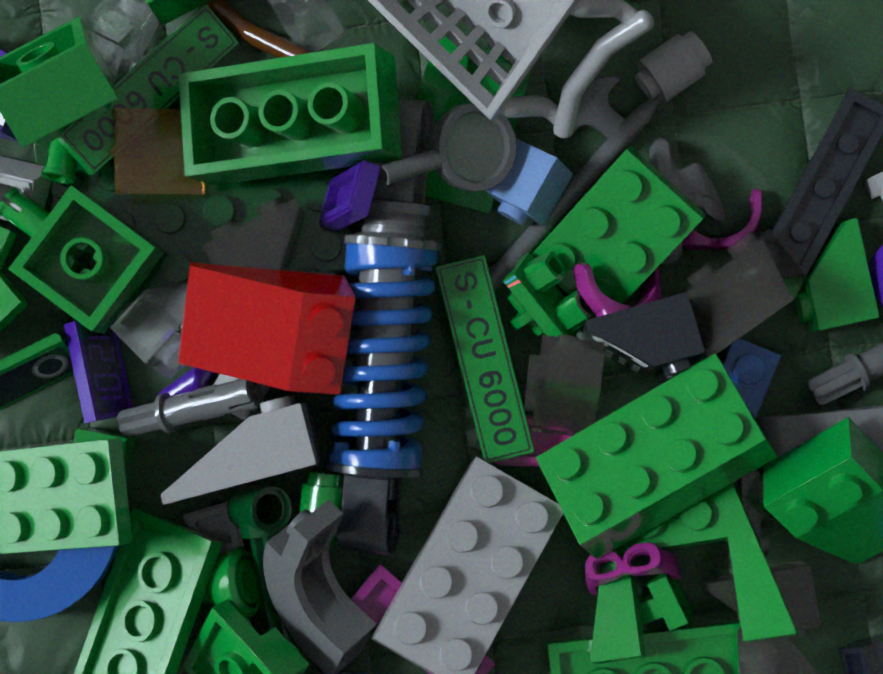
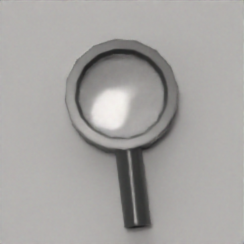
[379,103,516,191]

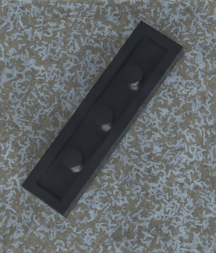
[753,87,883,289]

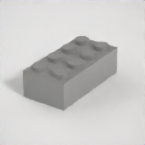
[371,457,563,674]

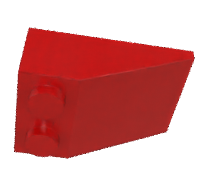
[178,262,355,395]

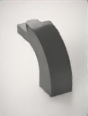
[263,500,377,674]

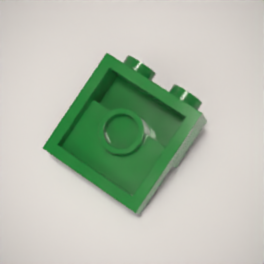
[182,599,309,674]

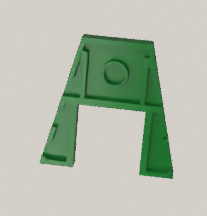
[591,482,799,664]

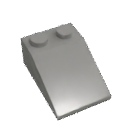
[161,396,323,505]

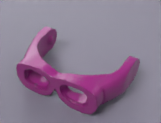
[681,189,761,251]
[573,263,661,317]
[585,543,681,595]

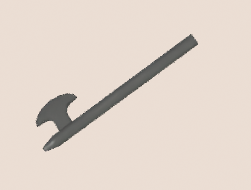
[489,75,660,294]

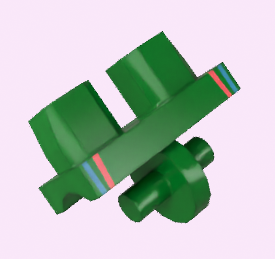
[503,251,593,351]

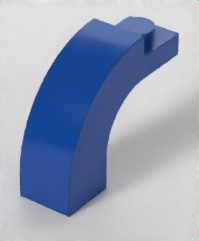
[0,545,119,622]

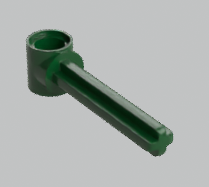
[227,484,299,650]

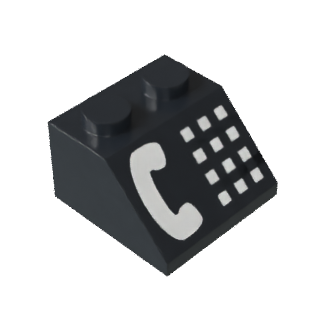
[581,292,705,382]

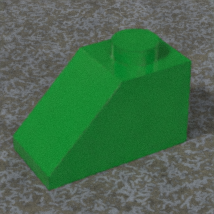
[795,218,880,332]

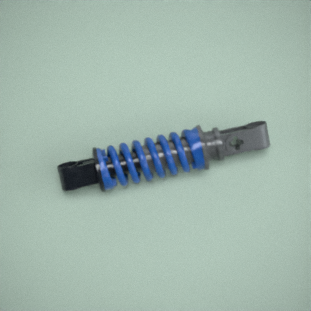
[326,99,441,556]

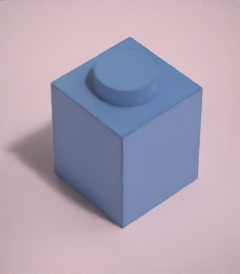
[486,139,573,226]

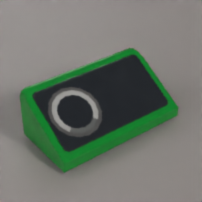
[0,333,74,410]

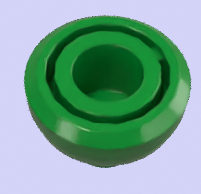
[202,547,261,618]

